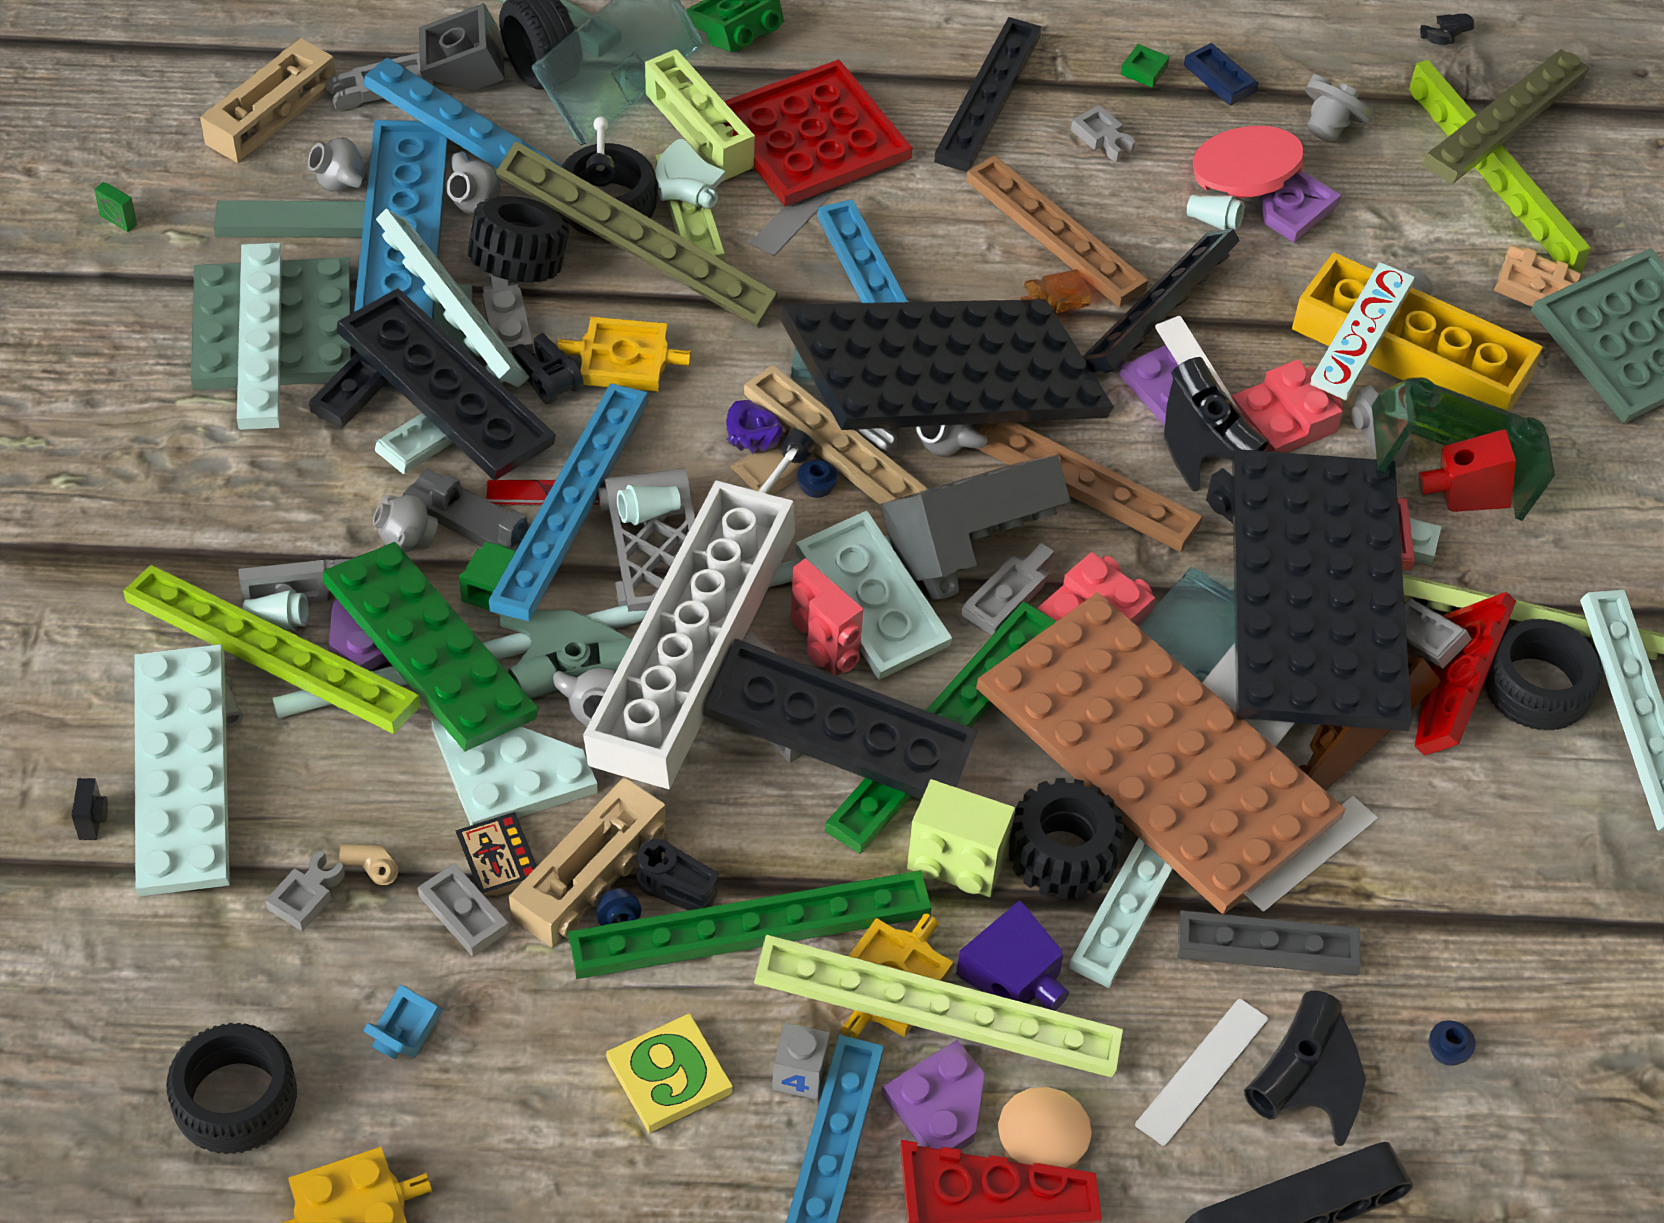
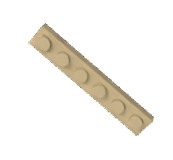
[744,365,928,506]

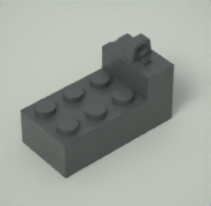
[881,454,1071,600]

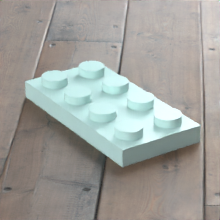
[795,511,952,680]

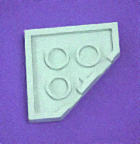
[432,719,598,826]

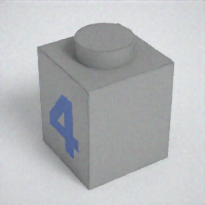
[772,1022,830,1100]

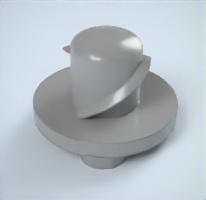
[1305,74,1375,142]

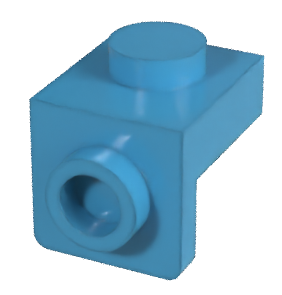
[363,984,443,1059]

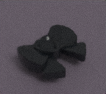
[1420,13,1474,45]

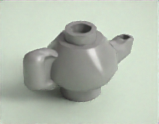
[308,137,366,191]
[447,152,501,215]
[917,424,987,457]
[373,495,438,552]
[553,668,615,727]

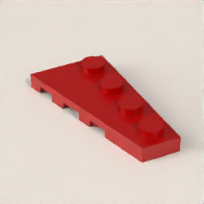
[1414,591,1516,756]
[900,1140,1102,1223]

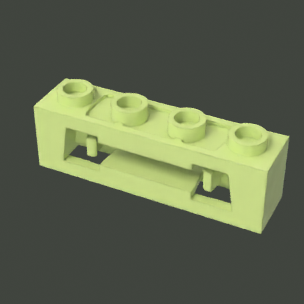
[645,49,755,181]

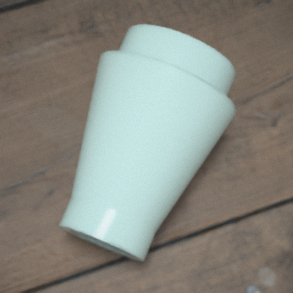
[1187,195,1245,230]
[617,485,681,525]
[243,589,309,631]

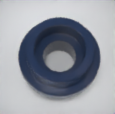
[797,460,837,498]
[596,889,642,926]
[1428,1020,1476,1066]

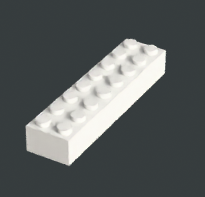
[583,480,795,790]

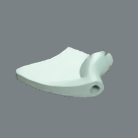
[655,139,726,209]

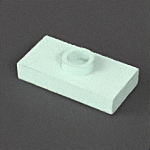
[375,413,453,474]

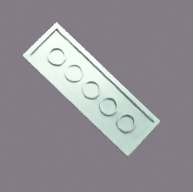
[134,644,230,896]

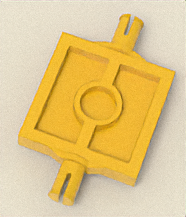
[557,317,691,392]
[841,914,953,1039]
[281,1146,432,1223]

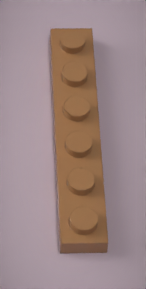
[966,155,1148,308]
[977,422,1202,552]

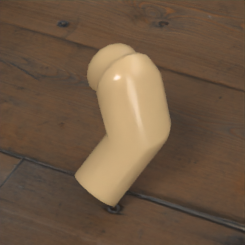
[339,843,398,886]

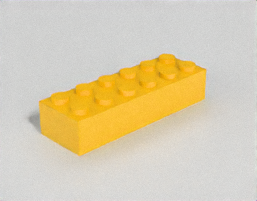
[1292,252,1543,426]

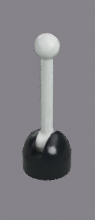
[585,117,616,187]
[758,428,817,494]

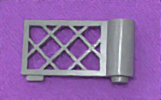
[598,467,695,612]

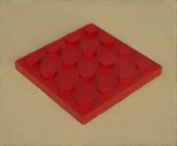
[723,59,913,207]

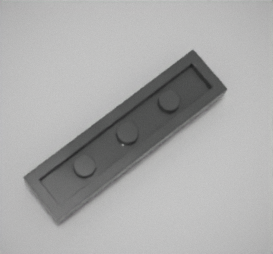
[1177,910,1361,976]

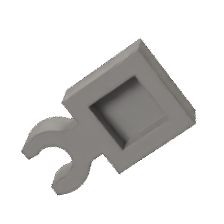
[1071,105,1135,162]
[265,850,345,932]

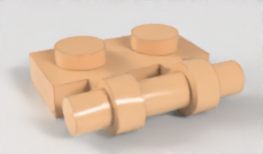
[1493,244,1581,307]

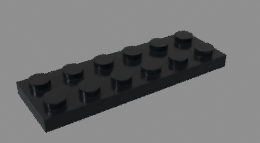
[336,288,556,481]
[703,638,978,799]

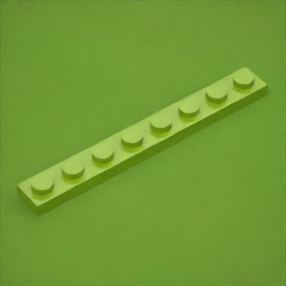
[1409,60,1591,274]
[123,565,420,734]

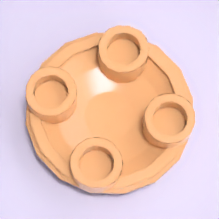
[998,1087,1092,1169]

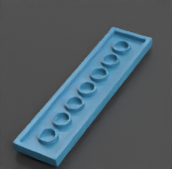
[353,120,449,349]

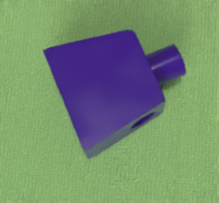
[956,900,1069,1011]

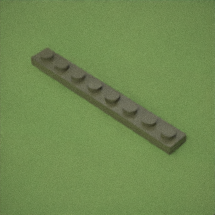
[1422,49,1590,185]
[496,141,777,328]

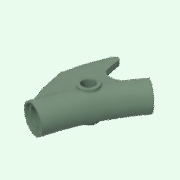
[500,610,633,700]

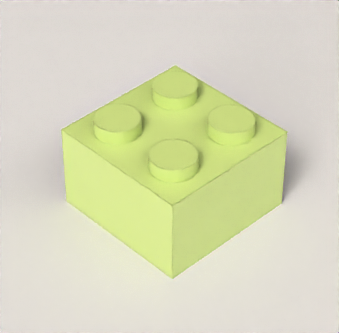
[907,779,1015,897]

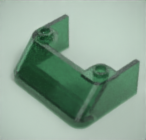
[1372,377,1555,521]

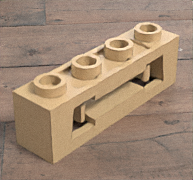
[200,38,336,163]
[509,777,667,948]

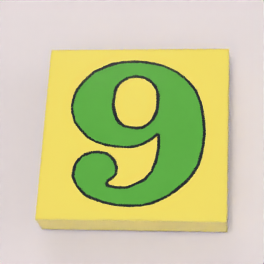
[606,1013,733,1133]

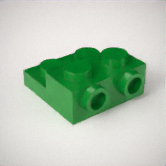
[682,0,785,52]

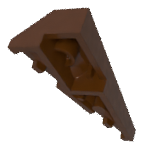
[1299,657,1442,791]

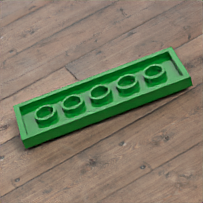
[323,542,538,752]

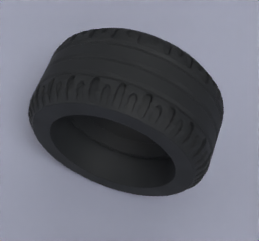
[499,0,581,90]
[561,143,657,238]
[1484,619,1602,730]
[166,1023,297,1154]

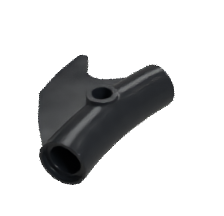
[1164,357,1269,491]
[1244,991,1366,1146]

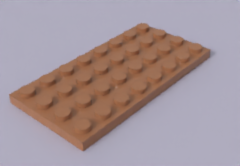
[976,592,1346,914]

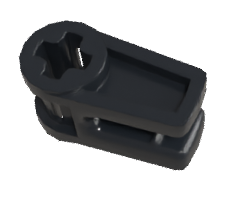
[512,333,584,405]
[636,839,718,911]

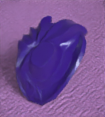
[726,400,787,454]

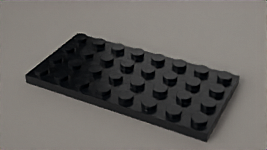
[778,299,1114,430]
[1232,449,1412,731]

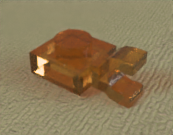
[1021,269,1092,313]

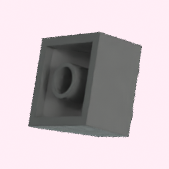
[419,3,505,91]

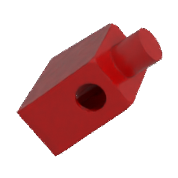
[1418,430,1516,512]

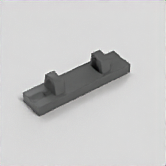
[403,468,531,551]

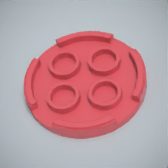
[1193,126,1304,198]

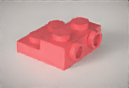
[1231,359,1343,453]
[1037,552,1155,628]
[790,558,864,676]

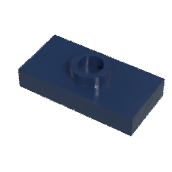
[1184,43,1259,106]

